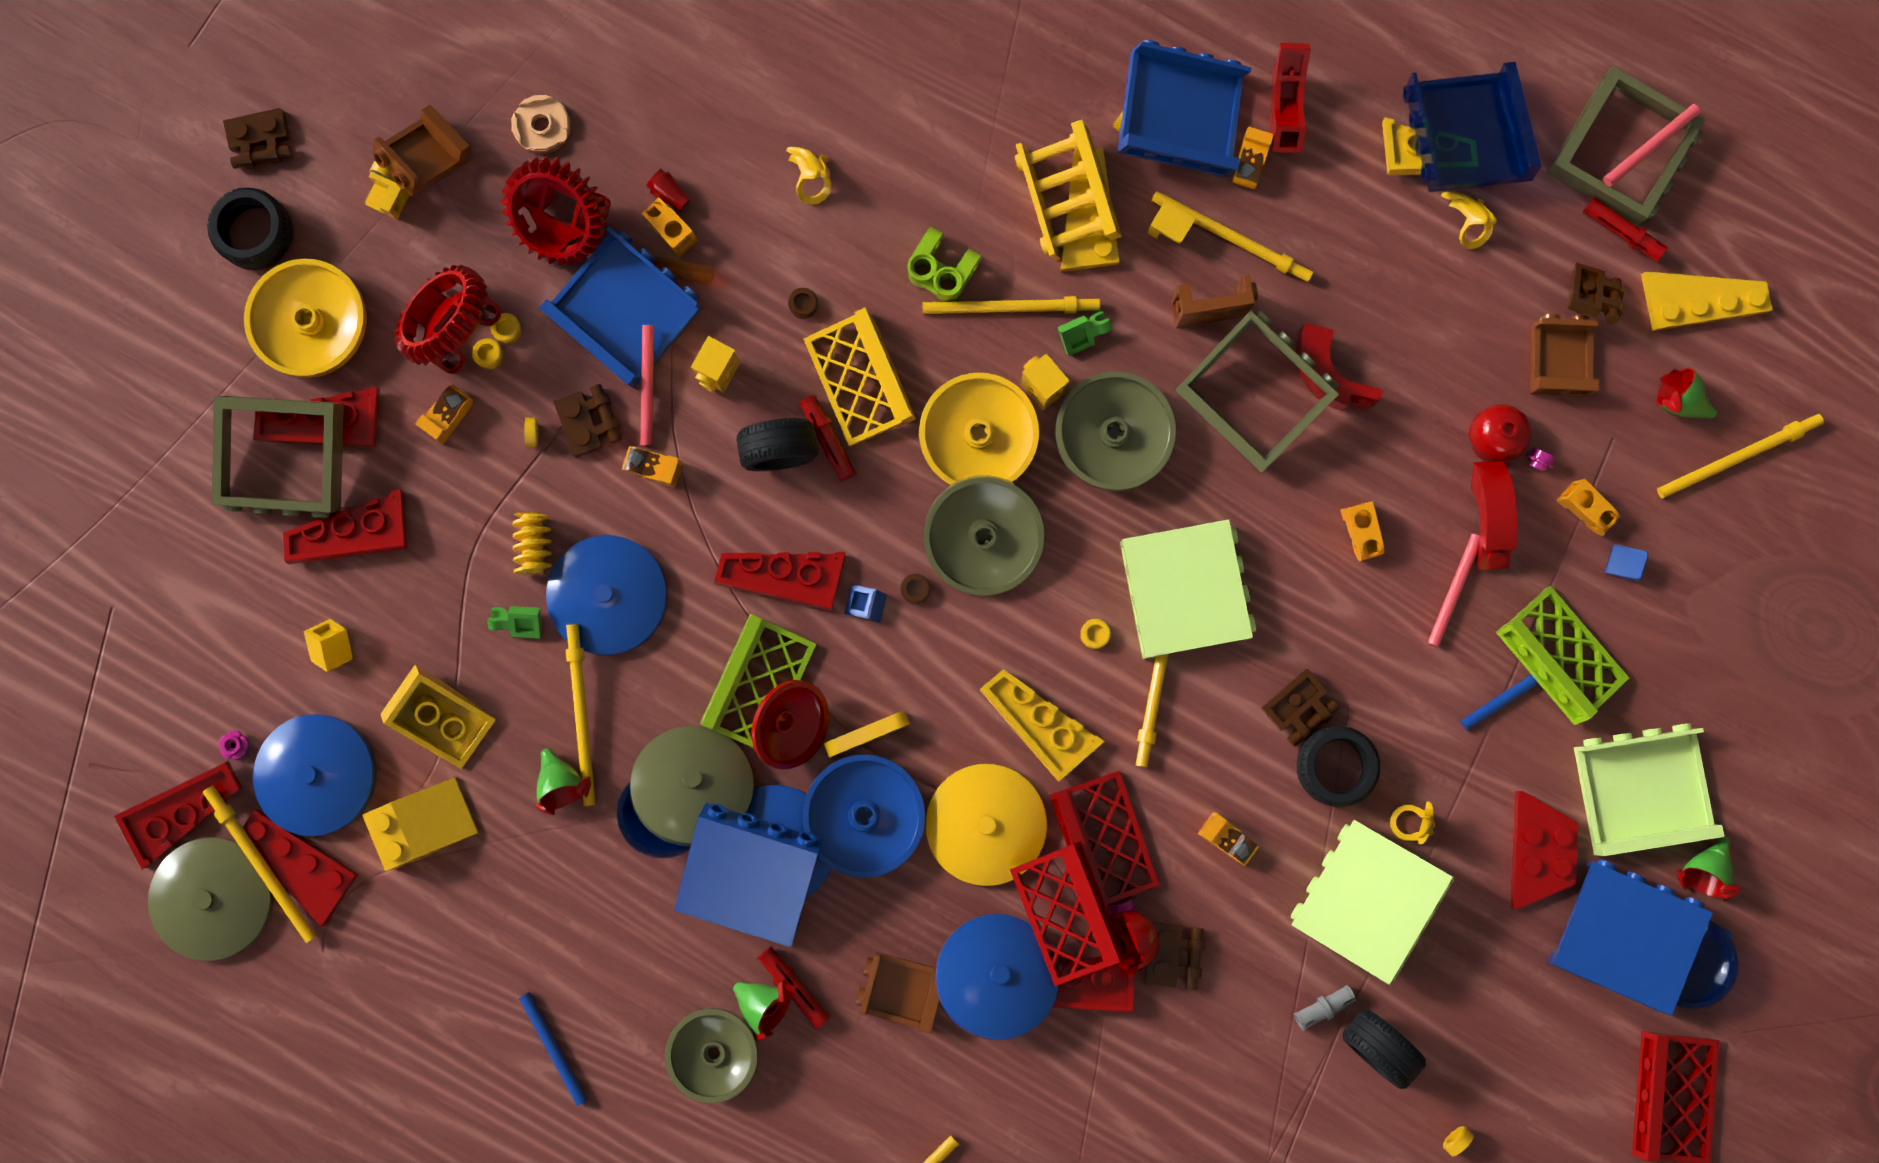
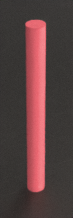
[1603,104,1701,187]
[640,325,654,445]
[1427,534,1480,648]

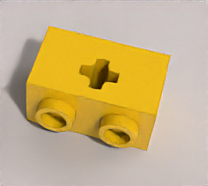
[691,336,741,393]
[1021,353,1070,411]

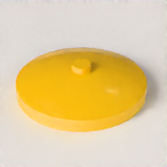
[244,259,367,378]
[919,372,1039,485]
[926,764,1047,886]

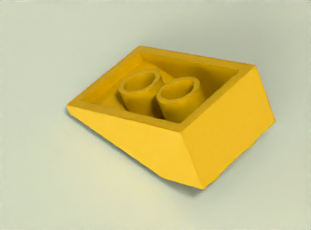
[381,665,496,769]
[362,777,479,871]

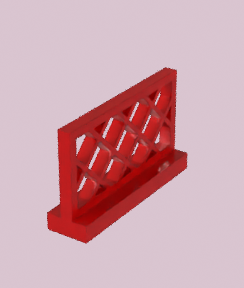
[1049,770,1160,906]
[1010,842,1127,986]
[1632,1031,1720,1163]

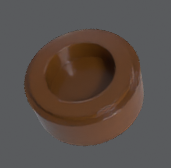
[788,288,818,319]
[900,574,930,604]

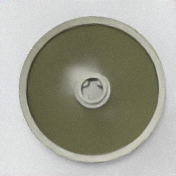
[1055,371,1176,492]
[924,475,1044,596]
[630,726,753,846]
[148,837,274,961]

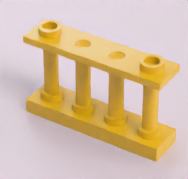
[1015,119,1122,261]

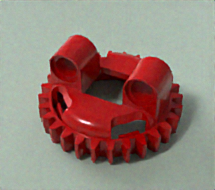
[500,156,611,266]
[395,265,501,374]

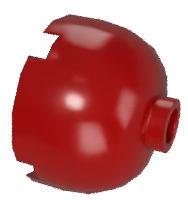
[1468,404,1532,463]
[1110,910,1159,975]

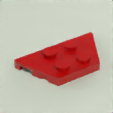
[1510,791,1578,909]

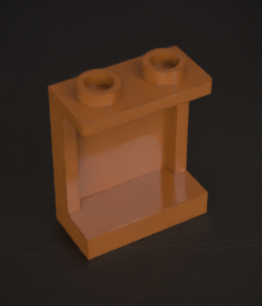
[372,105,470,197]
[1171,275,1258,328]
[1530,314,1599,397]
[855,951,939,1034]

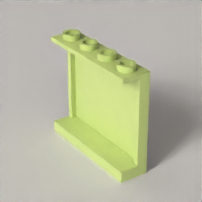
[1120,519,1256,659]
[1574,723,1724,856]
[1291,820,1454,987]

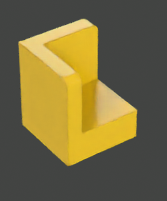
[365,172,410,220]
[1147,200,1196,244]
[304,619,353,672]

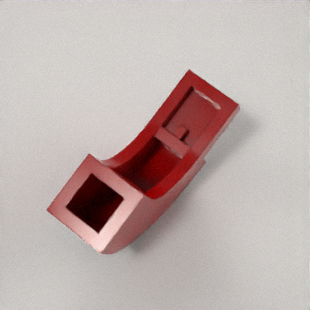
[1270,43,1311,153]
[1296,323,1383,411]
[1471,461,1518,570]

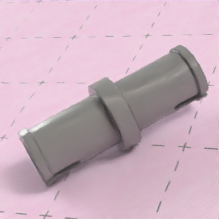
[1293,985,1357,1031]

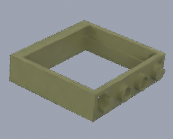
[1546,66,1706,226]
[1175,310,1340,473]
[212,396,344,518]

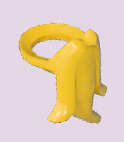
[786,147,831,205]
[1441,192,1497,249]
[1390,801,1435,845]

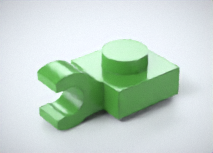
[1057,311,1112,356]
[487,606,543,638]

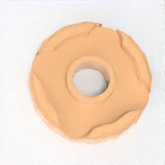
[511,95,571,154]

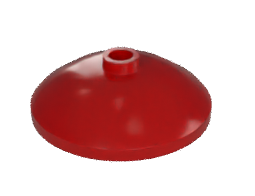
[752,680,829,770]

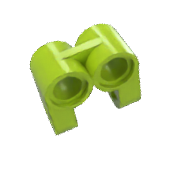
[908,226,982,302]

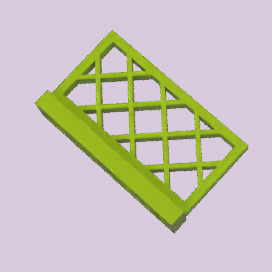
[1496,586,1629,725]
[700,614,816,748]

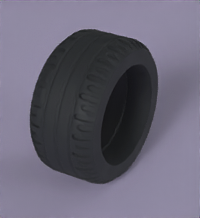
[207,187,293,270]
[736,418,818,472]
[1296,726,1381,807]
[1343,1010,1426,1089]

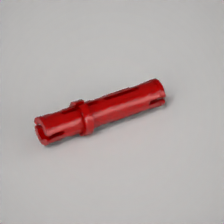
[1582,197,1668,262]
[798,395,857,482]
[756,946,830,1029]

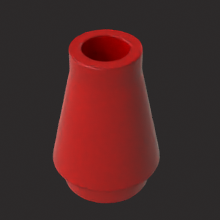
[646,169,691,212]

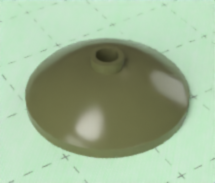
[665,1008,758,1103]

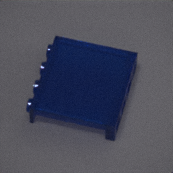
[1403,62,1542,192]

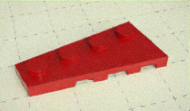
[253,386,380,447]
[283,489,407,564]
[714,552,846,611]
[114,761,243,870]
[242,810,358,927]
[1052,956,1134,1013]

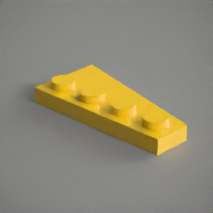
[1060,148,1120,272]
[1641,272,1773,331]
[980,669,1105,782]

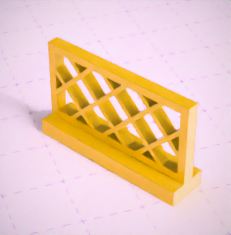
[803,307,917,447]

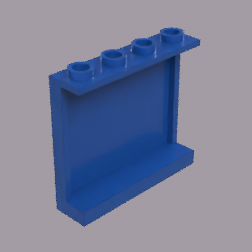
[1117,40,1251,177]
[539,226,703,388]
[674,803,824,947]
[1547,859,1713,1016]

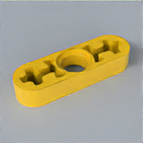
[824,710,910,758]

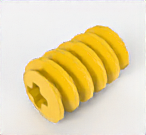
[512,512,552,575]

